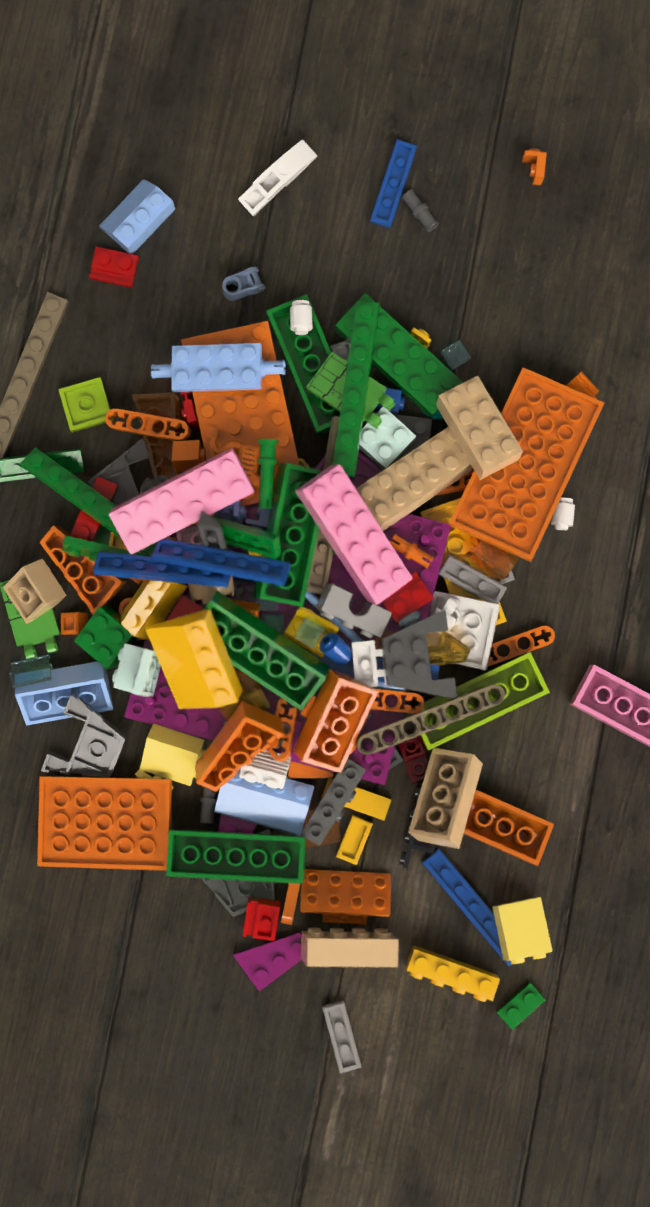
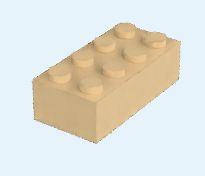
[436,376,523,480]
[408,748,483,849]
[301,927,399,967]

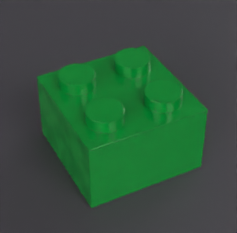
[74,605,138,669]

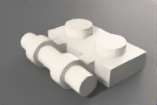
[352,641,389,687]

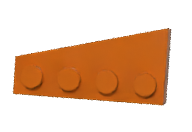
[40,525,127,614]
[195,701,284,791]

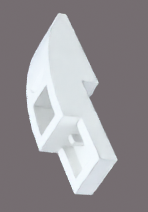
[238,139,317,216]

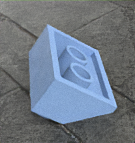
[99,179,175,254]

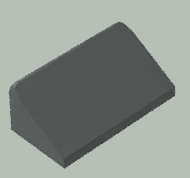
[197,511,228,551]

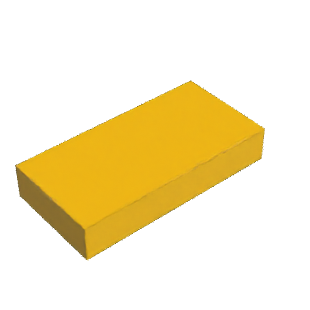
[336,815,373,865]

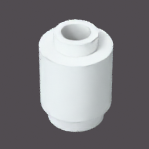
[290,300,313,335]
[551,497,575,530]

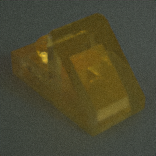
[427,631,470,665]

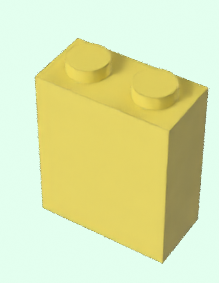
[140,723,206,786]
[492,897,553,964]

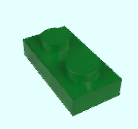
[496,981,545,1030]

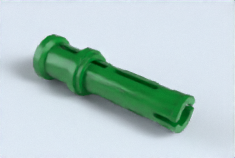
[257,439,278,509]

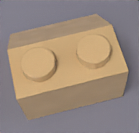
[3,559,66,624]

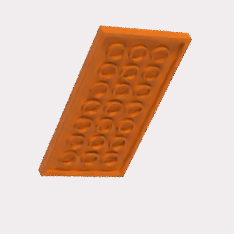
[181,321,300,507]
[449,368,604,562]

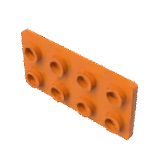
[300,869,391,925]

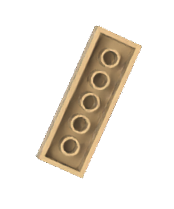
[356,427,473,531]

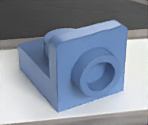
[214,500,247,525]
[245,508,270,531]

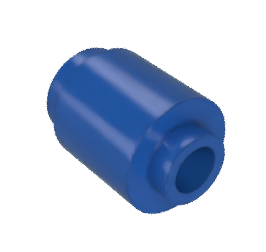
[320,633,352,665]

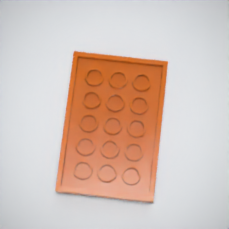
[37,776,172,870]

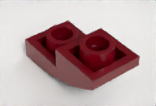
[399,736,428,784]

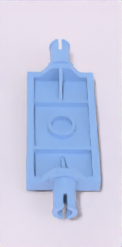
[151,343,286,392]

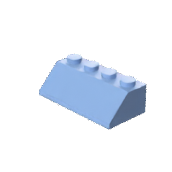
[15,661,113,726]
[214,768,314,836]

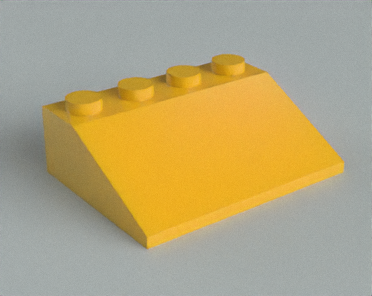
[145,609,242,709]

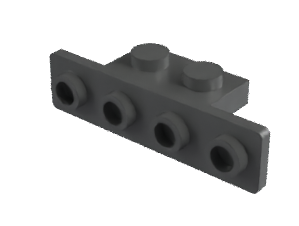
[301,758,366,845]

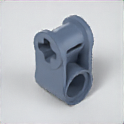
[222,267,266,301]

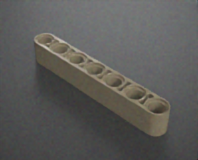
[356,685,505,755]

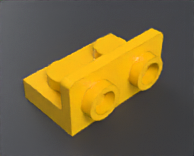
[284,607,339,658]

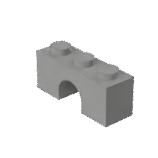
[315,583,392,639]

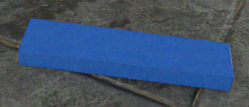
[370,139,417,229]

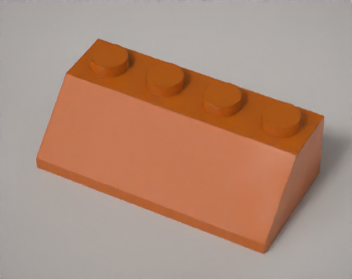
[293,669,378,773]

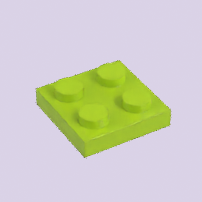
[58,377,114,432]

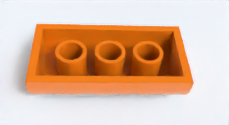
[463,790,554,866]

